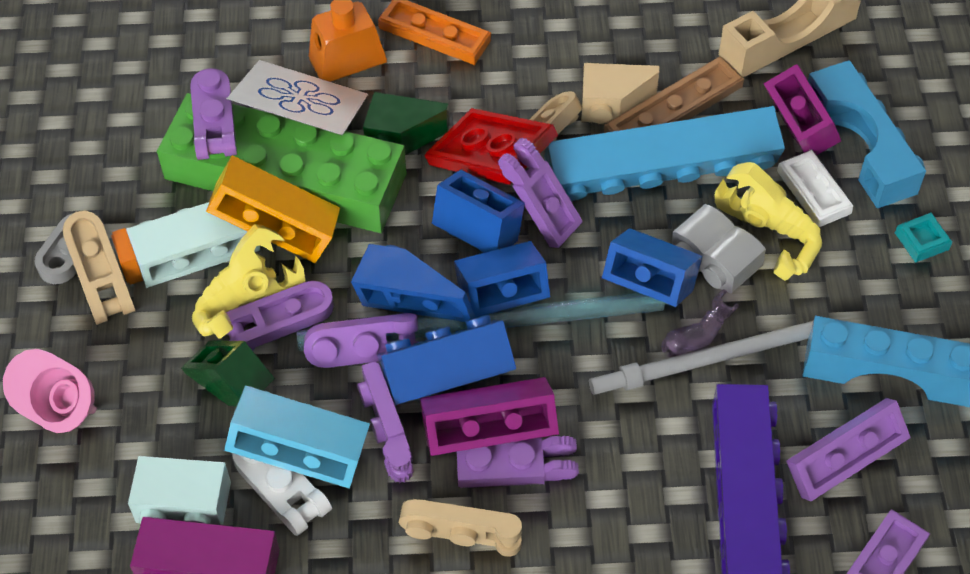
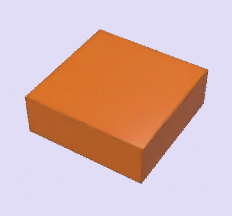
[111,228,143,285]

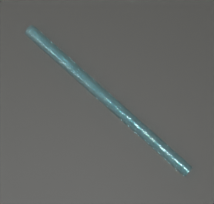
[296,293,664,351]

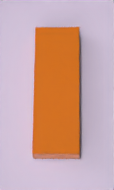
[378,0,491,65]

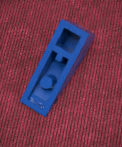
[351,244,475,322]

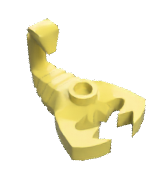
[714,162,822,281]
[192,224,305,338]

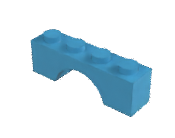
[808,60,926,209]
[803,316,970,407]

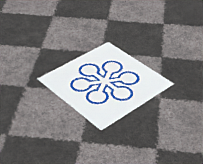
[226,60,368,135]

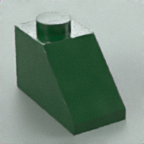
[363,92,449,155]
[181,340,275,407]

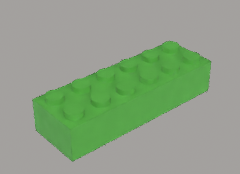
[157,93,407,234]

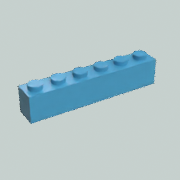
[544,106,785,201]

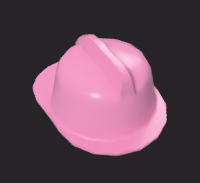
[3,349,97,433]

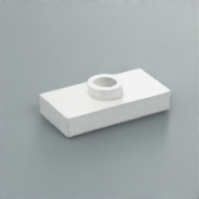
[777,150,853,227]

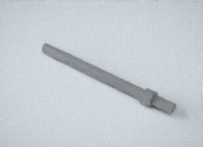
[589,320,814,395]

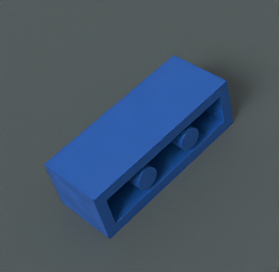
[377,315,516,405]

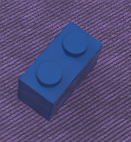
[432,169,525,253]
[602,228,703,307]
[454,241,550,317]

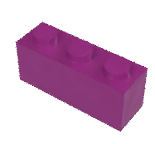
[420,377,559,456]
[130,517,280,574]

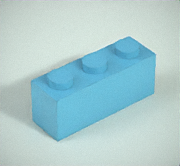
[224,385,370,489]

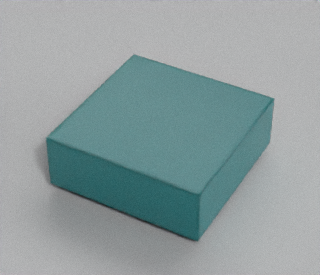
[895,212,952,263]

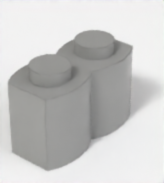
[672,204,766,294]

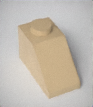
[581,63,659,124]

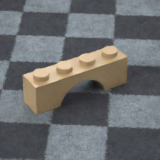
[719,0,861,78]

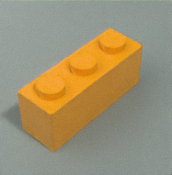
[206,155,340,263]

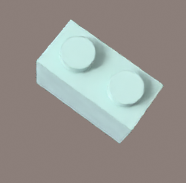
[128,456,231,525]

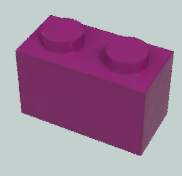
[764,64,841,155]

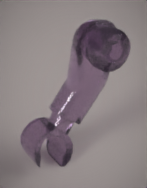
[661,289,739,357]

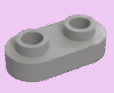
[35,213,77,284]

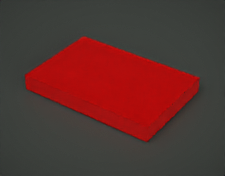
[424,108,558,185]

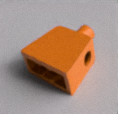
[309,0,387,82]

